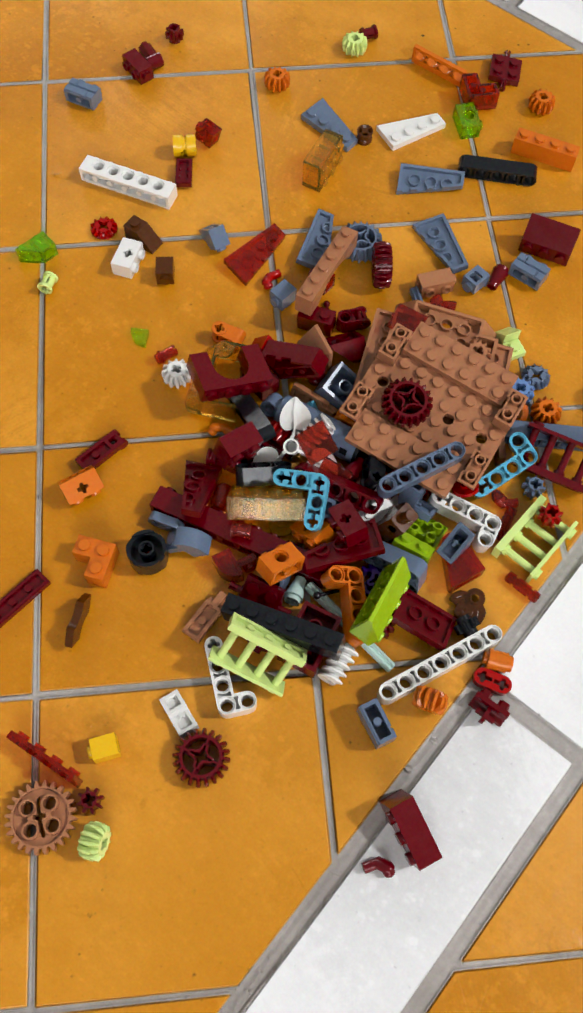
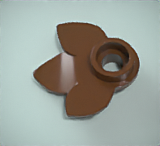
[449,588,486,624]

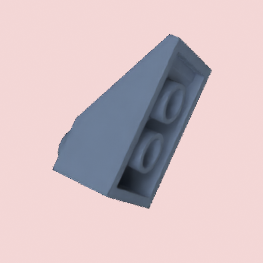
[313,361,357,410]

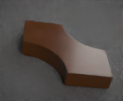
[65,593,91,648]

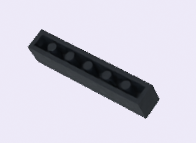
[220,593,346,661]

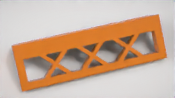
[411,44,471,88]

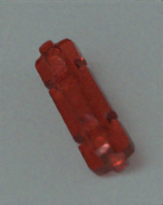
[496,506,517,541]
[504,571,541,603]

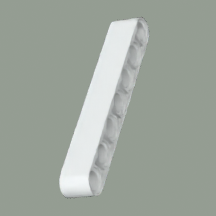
[377,625,502,705]

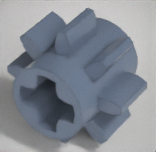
[521,475,546,500]

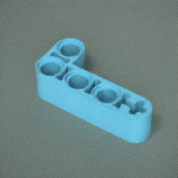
[474,432,538,498]

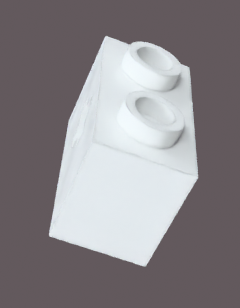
[110,237,145,279]

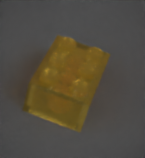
[302,129,344,192]

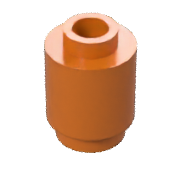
[482,648,514,673]

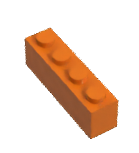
[510,127,581,172]

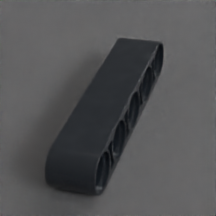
[458,155,537,186]
[228,394,277,444]

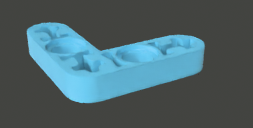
[273,468,330,531]

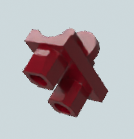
[468,688,510,727]

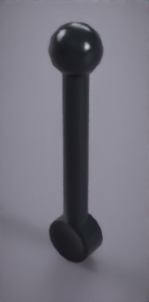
[313,589,340,599]

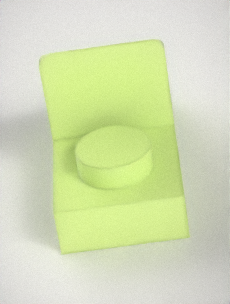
[495,327,526,361]

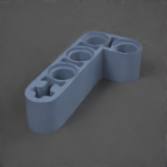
[362,541,428,594]

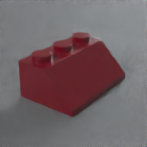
[518,213,581,266]

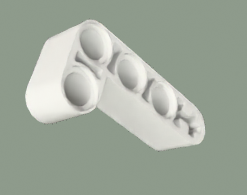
[427,492,502,553]
[204,636,257,719]

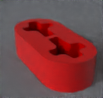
[472,667,512,696]

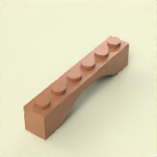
[295,226,358,316]

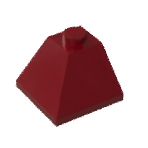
[326,331,366,363]

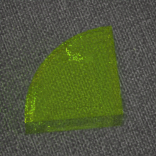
[131,328,149,348]

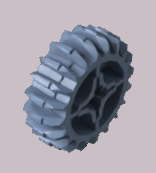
[346,221,382,264]

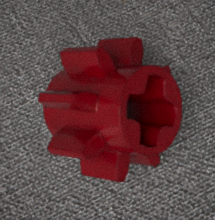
[165,23,184,44]
[76,787,105,815]

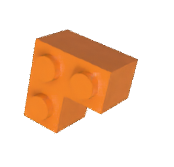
[72,535,120,588]

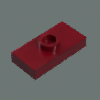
[175,158,193,187]

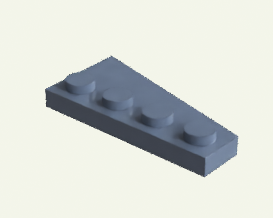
[301,98,358,152]
[396,163,465,195]
[296,208,334,270]
[413,213,468,274]

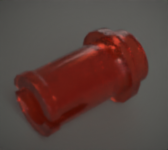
[154,345,178,364]

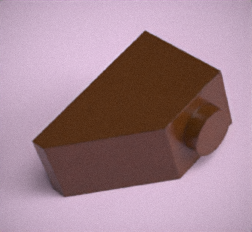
[123,215,163,254]

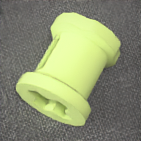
[37,271,58,294]

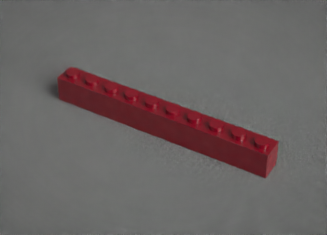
[149,486,332,590]

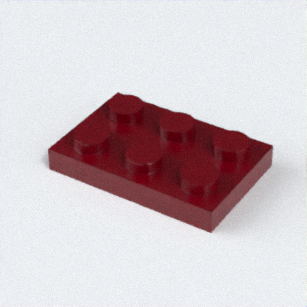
[391,589,457,651]

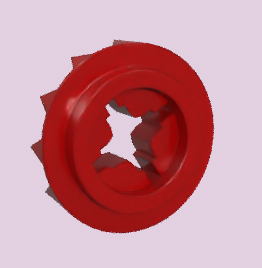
[91,216,118,240]

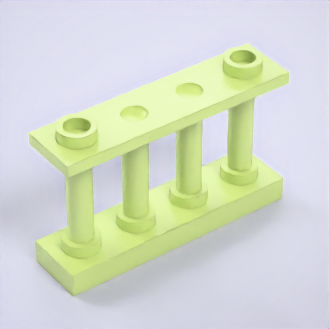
[491,494,579,583]
[208,612,308,697]

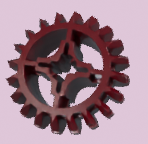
[371,241,393,289]
[381,377,433,429]
[172,728,230,788]

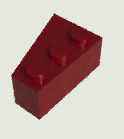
[262,340,329,379]
[379,789,443,871]

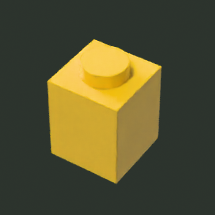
[87,732,122,764]

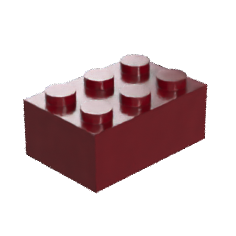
[277,600,342,678]

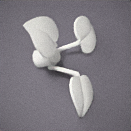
[253,397,338,480]

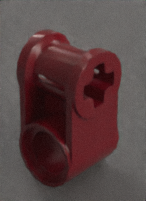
[336,306,371,333]

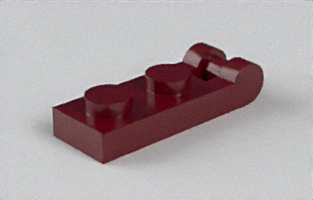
[75,429,128,469]

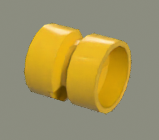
[173,134,197,157]

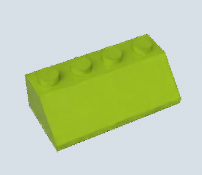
[349,556,411,646]

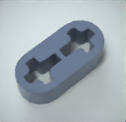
[148,511,185,532]

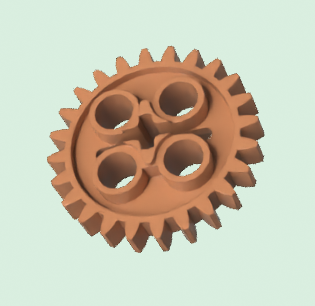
[4,780,78,856]

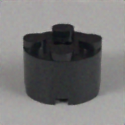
[126,530,169,575]

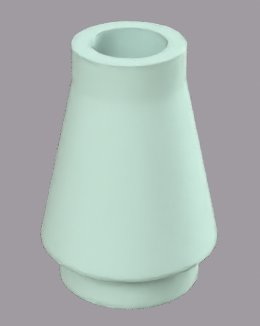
[284,576,306,606]

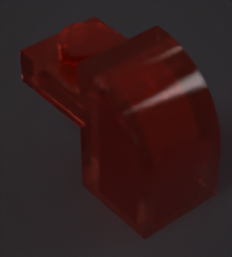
[211,548,258,583]

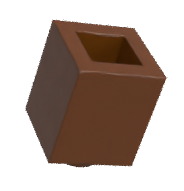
[155,257,175,285]

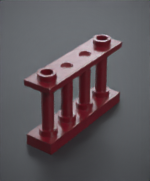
[511,420,583,494]

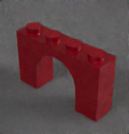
[186,344,274,402]

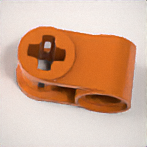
[212,321,246,351]

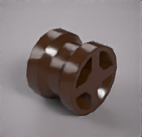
[356,124,373,146]

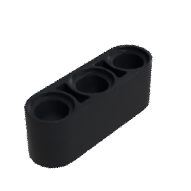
[235,461,292,487]

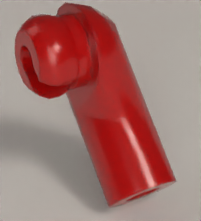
[261,269,282,290]

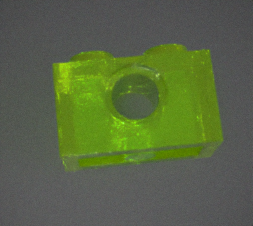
[452,102,483,140]

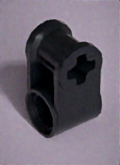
[360,455,387,491]

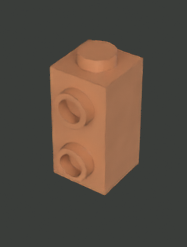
[415,267,456,298]

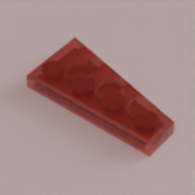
[224,223,285,286]
[6,730,83,788]

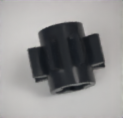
[454,613,480,638]

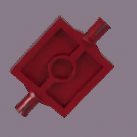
[488,50,522,92]
[228,573,293,615]

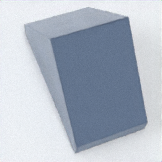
[436,522,475,564]

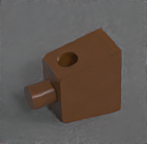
[377,502,419,542]

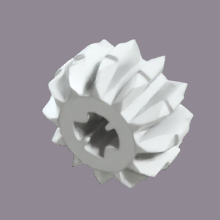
[161,358,191,389]

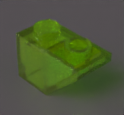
[15,231,58,263]

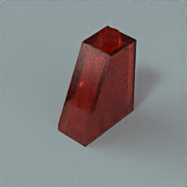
[440,532,485,594]

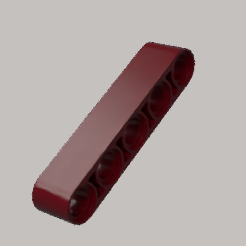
[291,462,384,514]

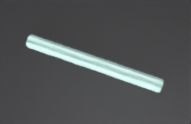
[305,581,395,672]

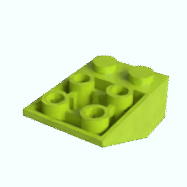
[391,518,448,564]

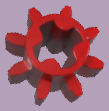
[537,503,563,528]

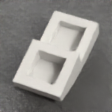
[159,689,199,738]

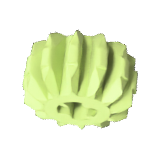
[342,31,367,57]
[77,821,111,862]

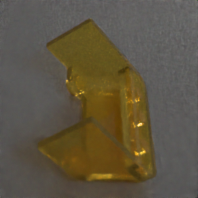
[185,341,246,422]

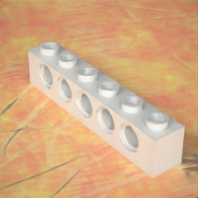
[79,155,178,210]

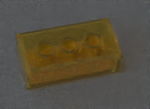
[227,484,309,521]

